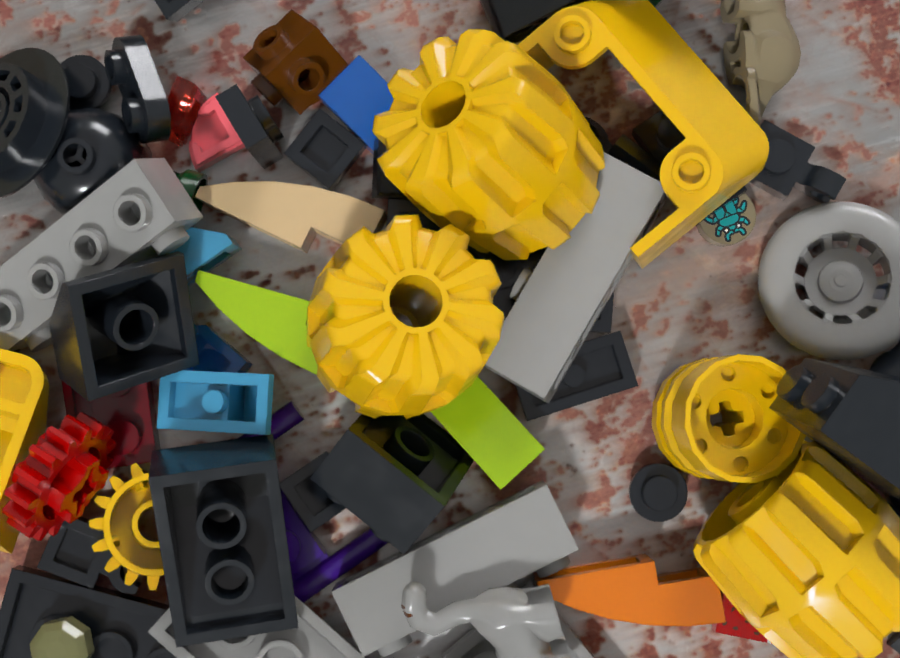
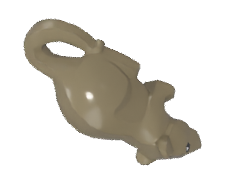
[720,0,801,125]

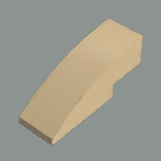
[195,181,387,253]

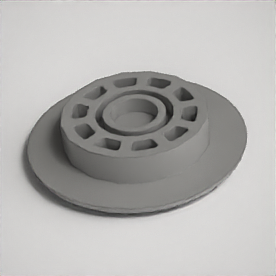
[758,201,900,360]

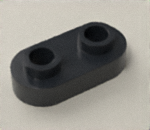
[104,35,171,144]

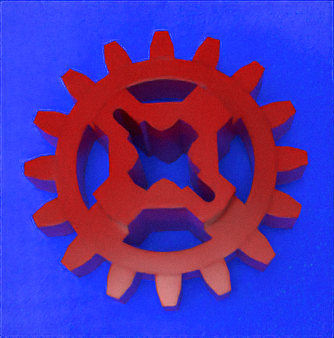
[2,412,116,541]

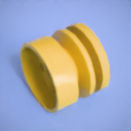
[652,354,806,484]

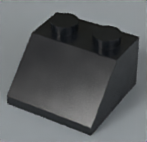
[310,414,474,554]

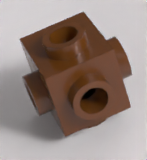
[243,9,348,115]

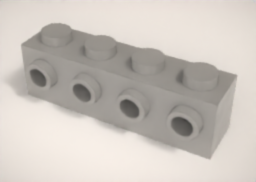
[485,152,667,404]
[0,158,203,353]
[331,480,579,657]

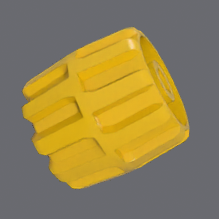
[372,29,605,260]
[307,215,505,419]
[693,440,900,658]

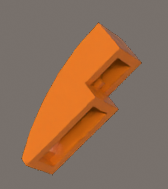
[533,553,726,626]

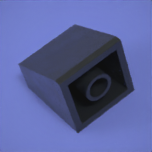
[769,358,900,500]

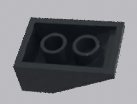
[148,434,299,648]

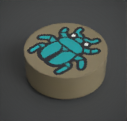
[696,193,756,247]

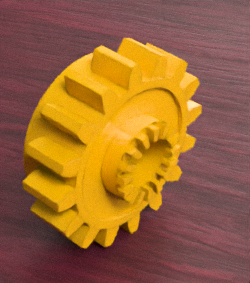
[89,463,164,590]

